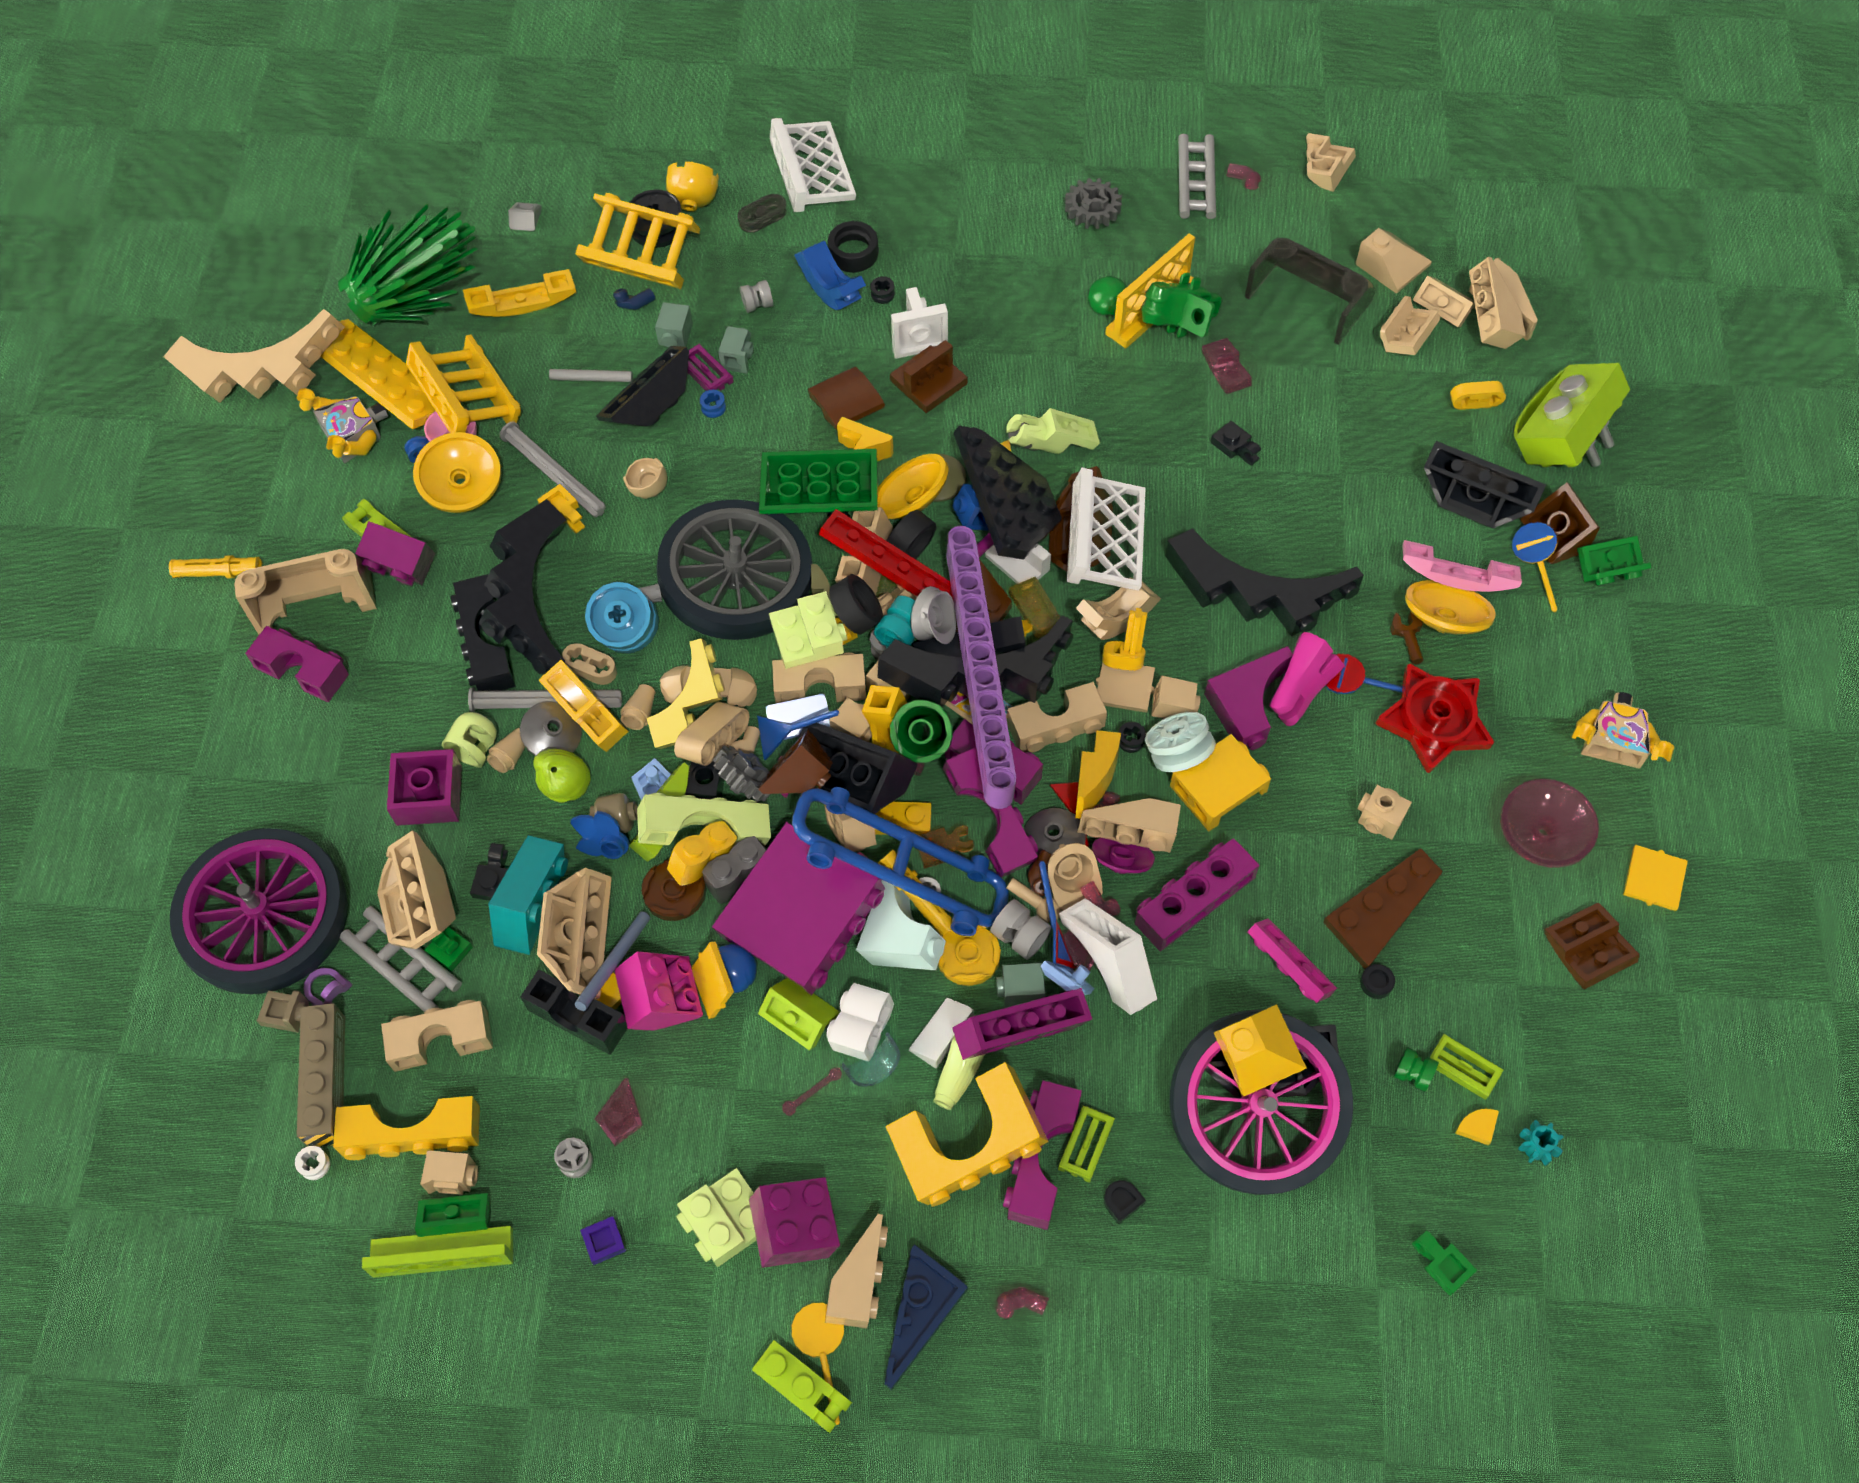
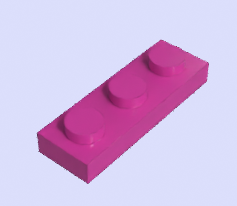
[1248,918,1337,1003]

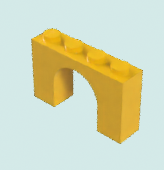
[886,1062,1049,1207]

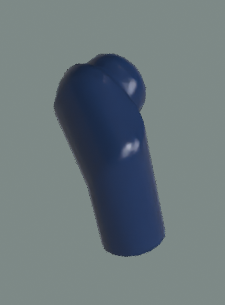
[613,288,655,310]

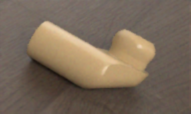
[728,726,760,754]

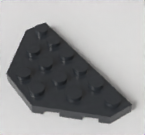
[953,425,1062,560]

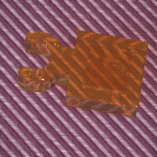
[917,825,974,869]

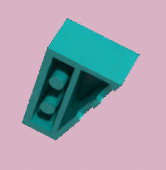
[488,835,568,955]

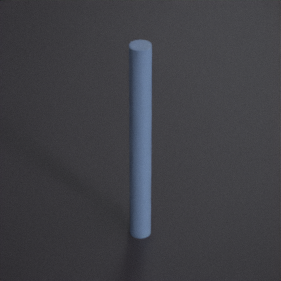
[575,912,650,1011]

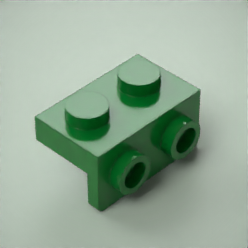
[1577,536,1652,586]

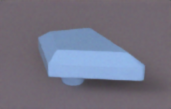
[631,758,671,801]
[1041,960,1095,995]

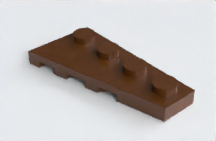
[1323,848,1443,969]

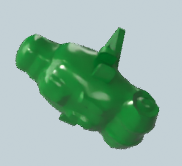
[1141,273,1222,338]

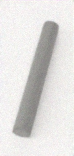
[549,369,633,382]

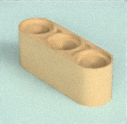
[674,701,749,766]

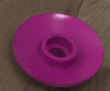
[1091,838,1155,874]

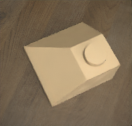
[1356,228,1432,294]

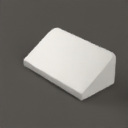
[909,998,974,1068]

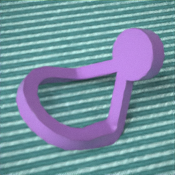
[303,968,352,1006]

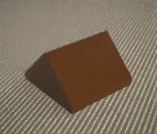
[1520,482,1600,565]

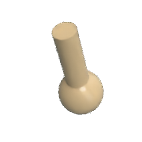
[1006,878,1062,923]

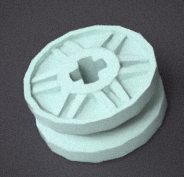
[1145,712,1216,772]

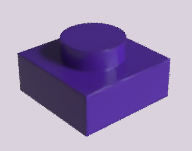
[580,1216,626,1265]

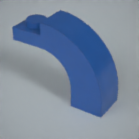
[794,240,866,310]

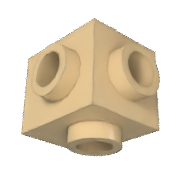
[1357,785,1412,840]

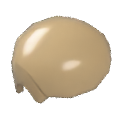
[623,458,667,499]

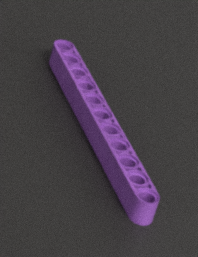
[946,526,1016,809]

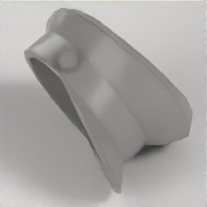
[911,586,956,644]

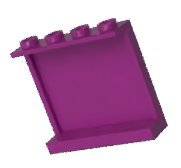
[712,822,885,996]

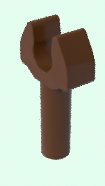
[1390,611,1424,665]

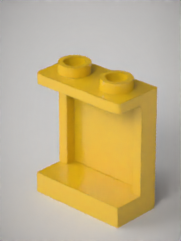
[1170,734,1271,832]

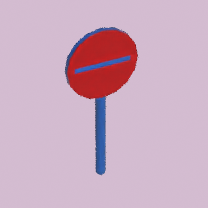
[1325,654,1403,694]

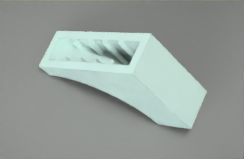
[856,880,946,970]

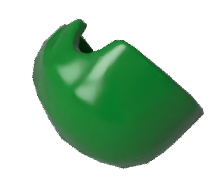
[1088,276,1127,316]

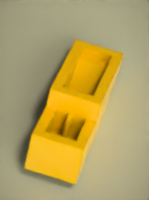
[539,660,629,752]
[1075,730,1121,819]

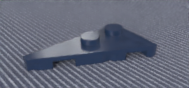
[884,1244,968,1391]

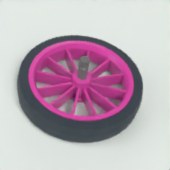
[1170,1010,1353,1195]

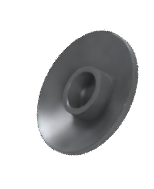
[520,701,582,756]
[1024,808,1086,856]

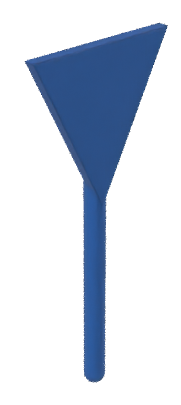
[757,710,839,760]

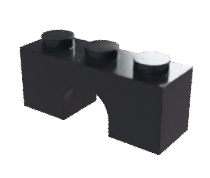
[520,969,628,1055]

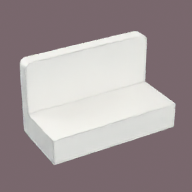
[985,545,1051,590]

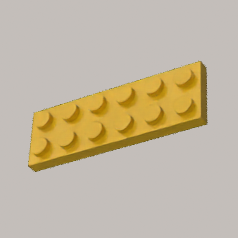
[320,319,436,429]

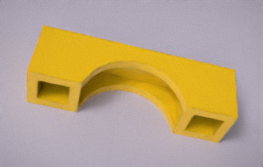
[333,1096,480,1160]

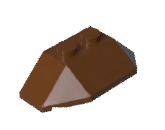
[1049,466,1113,572]

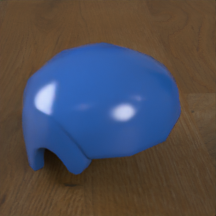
[718,944,758,994]

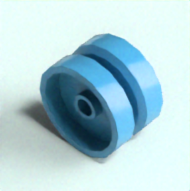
[585,582,659,654]

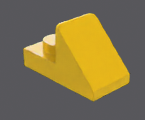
[837,417,894,461]

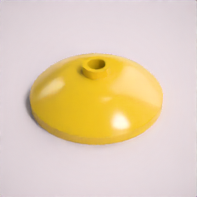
[413,432,501,513]
[878,454,949,519]
[1405,580,1496,634]

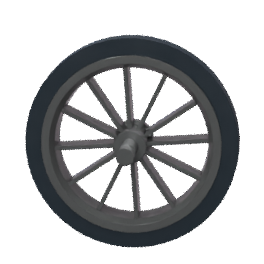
[657,499,813,640]

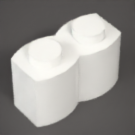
[826,983,894,1062]

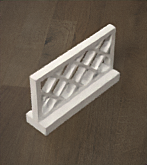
[769,118,856,212]
[1067,468,1145,591]

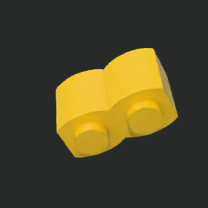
[667,821,737,886]

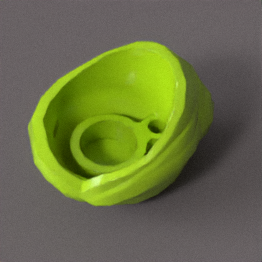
[533,749,591,803]

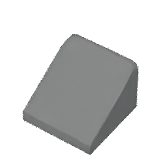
[508,202,542,231]

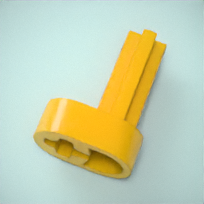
[1102,608,1147,671]

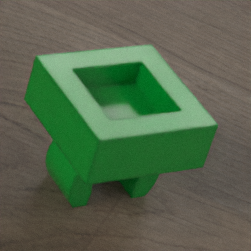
[425,927,473,972]

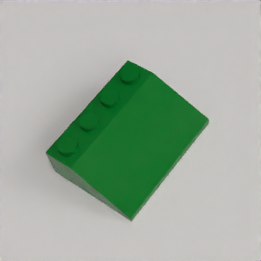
[759,449,878,514]

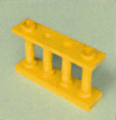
[575,193,700,289]
[406,334,521,433]

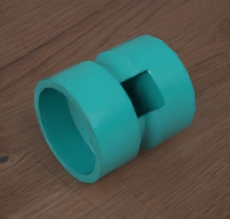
[874,596,915,648]

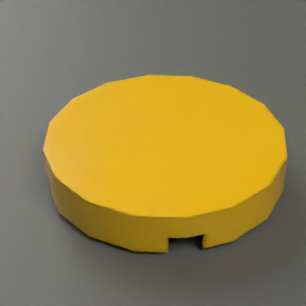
[938,925,1001,986]

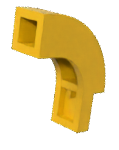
[862,685,907,756]

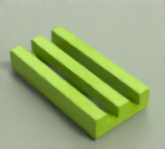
[1430,1034,1504,1100]
[1058,1105,1115,1183]

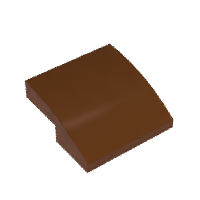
[808,366,885,430]
[1544,902,1640,990]

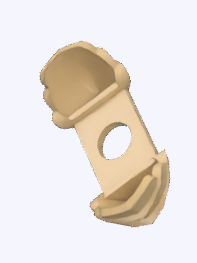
[660,665,757,707]

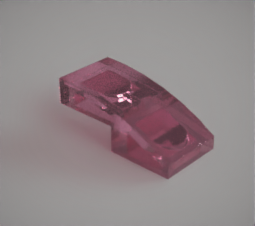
[1202,338,1252,394]

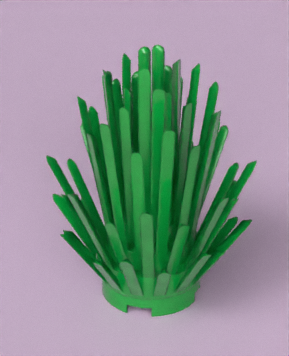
[338,203,478,326]

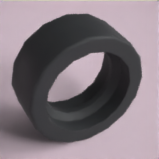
[828,221,879,273]
[887,510,936,559]
[829,574,883,635]

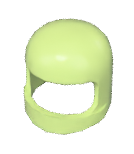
[442,712,497,768]

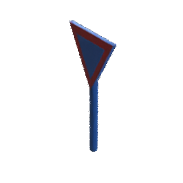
[1039,861,1075,970]

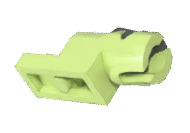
[1006,408,1100,454]

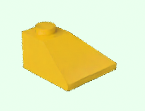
[1213,1004,1307,1097]

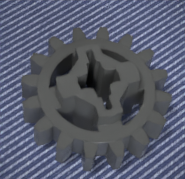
[1065,178,1122,229]
[712,745,771,802]

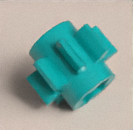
[1518,1120,1564,1166]

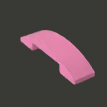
[1402,540,1522,592]

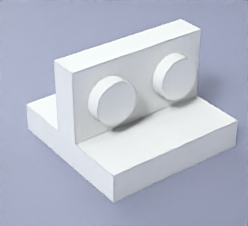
[891,287,948,359]

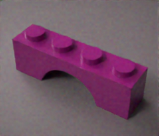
[943,747,1038,878]
[1003,1080,1082,1230]

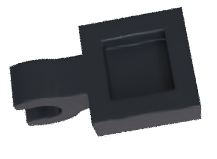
[1211,421,1261,466]
[470,843,508,901]

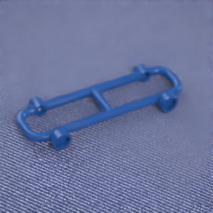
[792,787,1009,936]

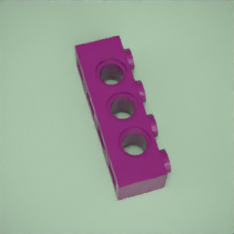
[1135,838,1260,952]
[952,988,1093,1060]

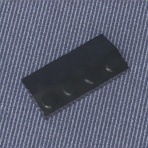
[798,723,918,814]

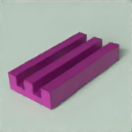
[687,344,733,391]

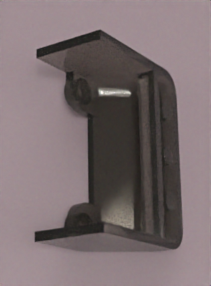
[1245,238,1376,345]

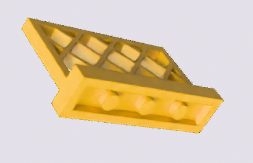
[1105,233,1195,349]

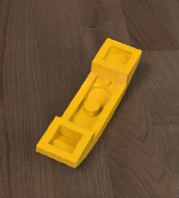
[463,269,576,317]

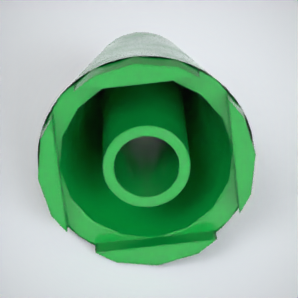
[890,700,953,763]

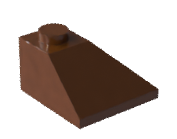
[758,730,833,794]

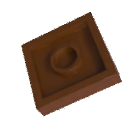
[890,340,968,414]

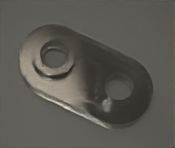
[738,194,787,232]

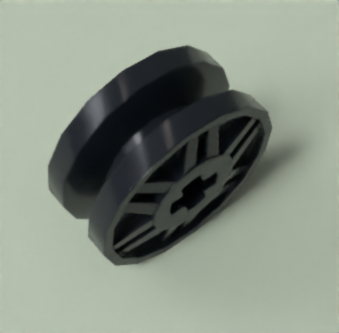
[626,189,682,248]

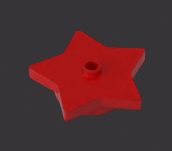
[1376,664,1494,773]

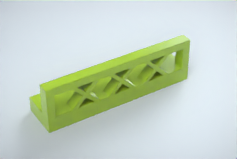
[362,1226,513,1278]

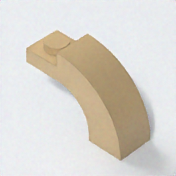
[1076,577,1161,640]

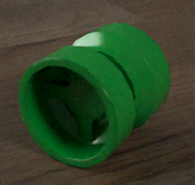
[1393,1047,1439,1092]

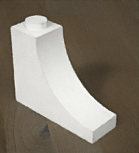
[1059,898,1157,1015]

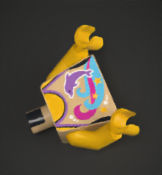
[1572,692,1674,769]

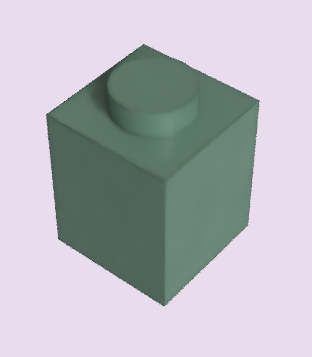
[655,302,693,347]
[996,963,1045,1008]

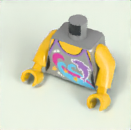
[296,388,388,463]

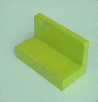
[758,978,840,1051]

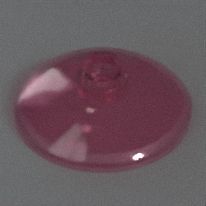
[1500,779,1599,868]

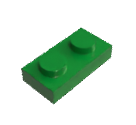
[415,1193,491,1237]

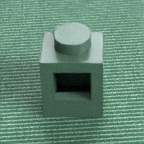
[718,326,754,374]

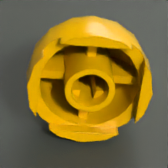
[666,162,719,211]

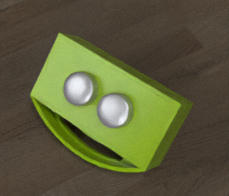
[1514,363,1630,467]

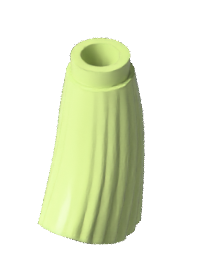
[933,1036,985,1110]

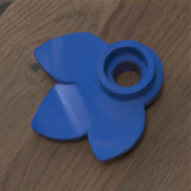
[570,811,630,859]

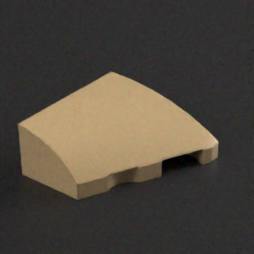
[1306,133,1356,192]

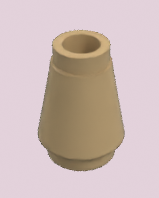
[620,684,655,730]
[487,728,525,773]

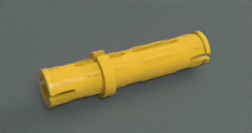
[169,555,262,579]
[878,849,952,936]

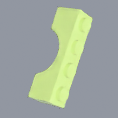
[637,793,771,848]

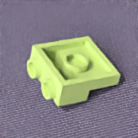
[769,591,847,669]
[676,1168,756,1268]

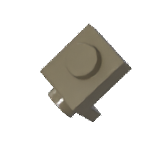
[257,990,309,1033]

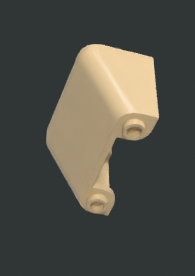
[234,549,377,635]

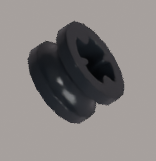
[870,276,895,304]
[1118,722,1146,753]

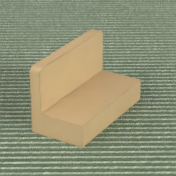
[1413,276,1475,328]

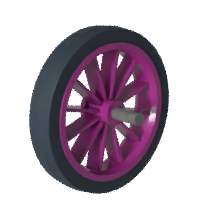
[170,828,348,994]

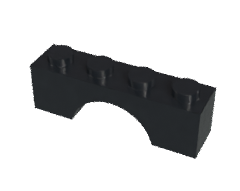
[450,574,516,691]

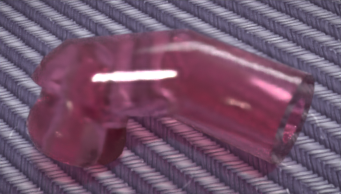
[995,1287,1049,1319]

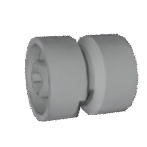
[990,899,1052,960]

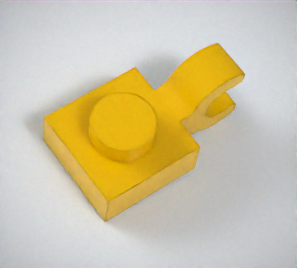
[537,484,585,534]

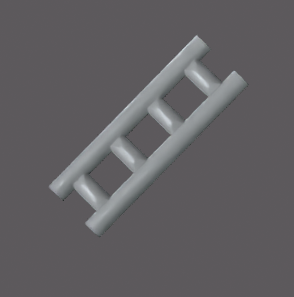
[1178,134,1216,219]
[340,906,462,1012]

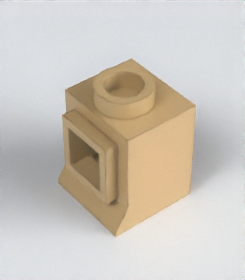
[420,1150,478,1195]

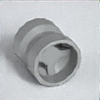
[740,280,773,313]

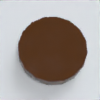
[641,859,706,921]

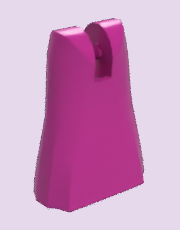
[1269,632,1345,726]

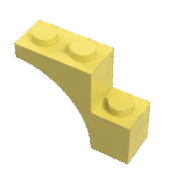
[647,638,725,749]

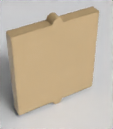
[1096,662,1155,713]

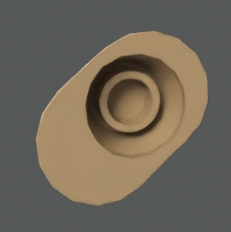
[1048,843,1103,911]

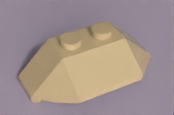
[377,830,456,949]
[537,867,612,999]

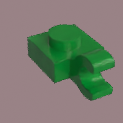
[1412,1230,1477,1296]

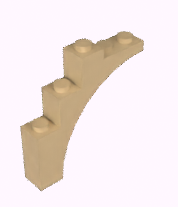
[163,309,345,403]

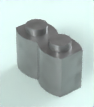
[702,836,766,904]

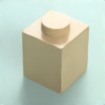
[1151,676,1200,719]

